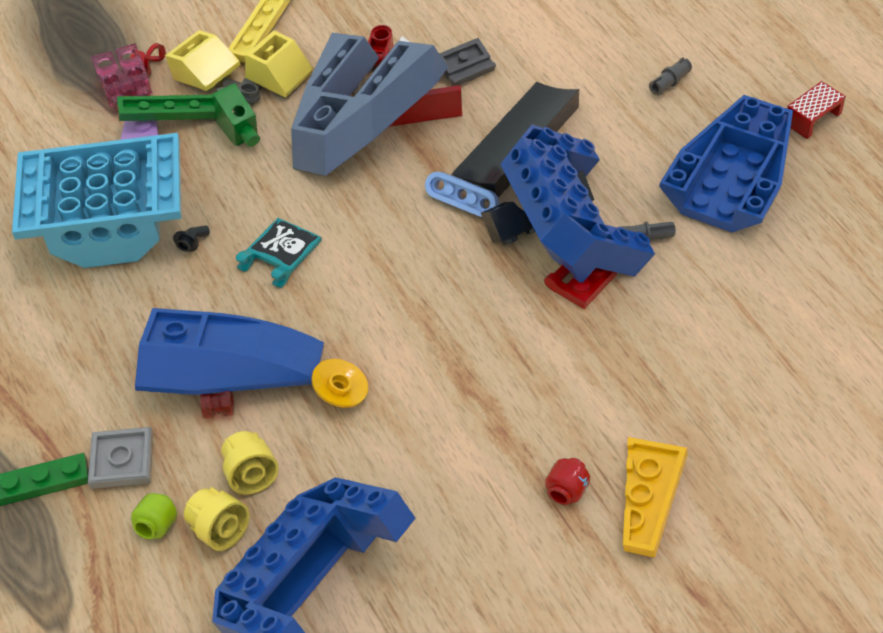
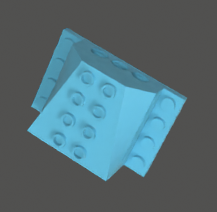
[12,133,182,268]

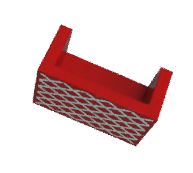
[787,81,846,139]

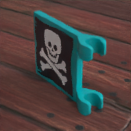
[236,218,322,288]

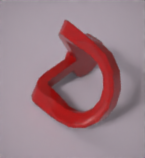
[130,43,166,76]

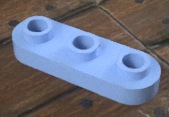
[425,172,499,217]

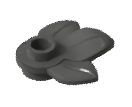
[216,77,262,104]

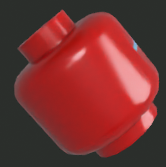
[545,458,590,505]

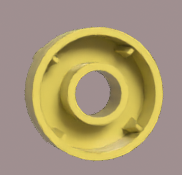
[221,431,279,495]
[184,487,250,551]

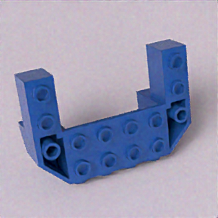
[500,125,655,283]
[212,477,416,633]

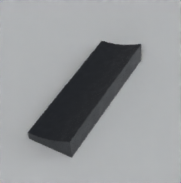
[452,82,579,198]

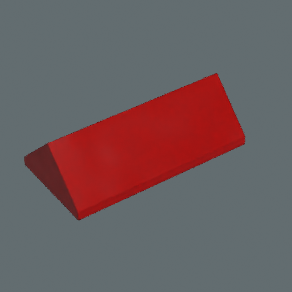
[389,85,463,127]

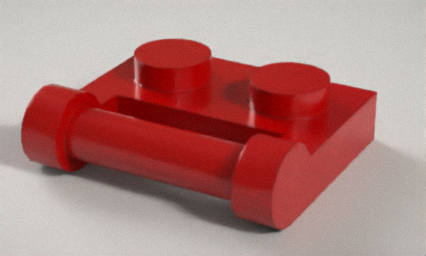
[544,265,617,309]

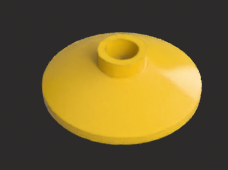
[311,359,368,408]

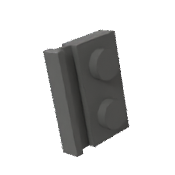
[439,38,496,86]

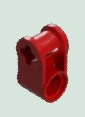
[368,25,394,67]

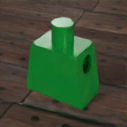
[212,83,260,147]

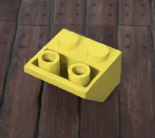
[165,30,241,91]
[245,30,313,98]

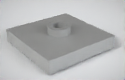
[88,427,153,489]

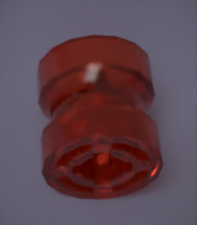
[200,391,235,419]

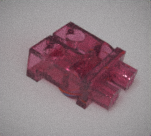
[90,43,152,112]

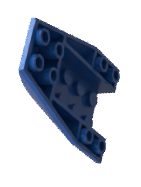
[659,95,793,232]
[135,308,324,395]

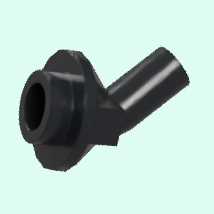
[173,225,210,252]

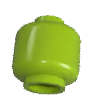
[131,493,178,539]

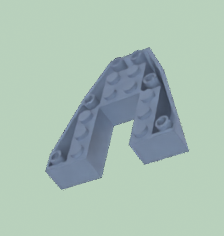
[291,33,448,176]

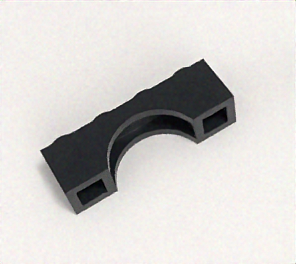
[481,170,595,245]

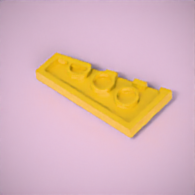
[623,437,688,558]

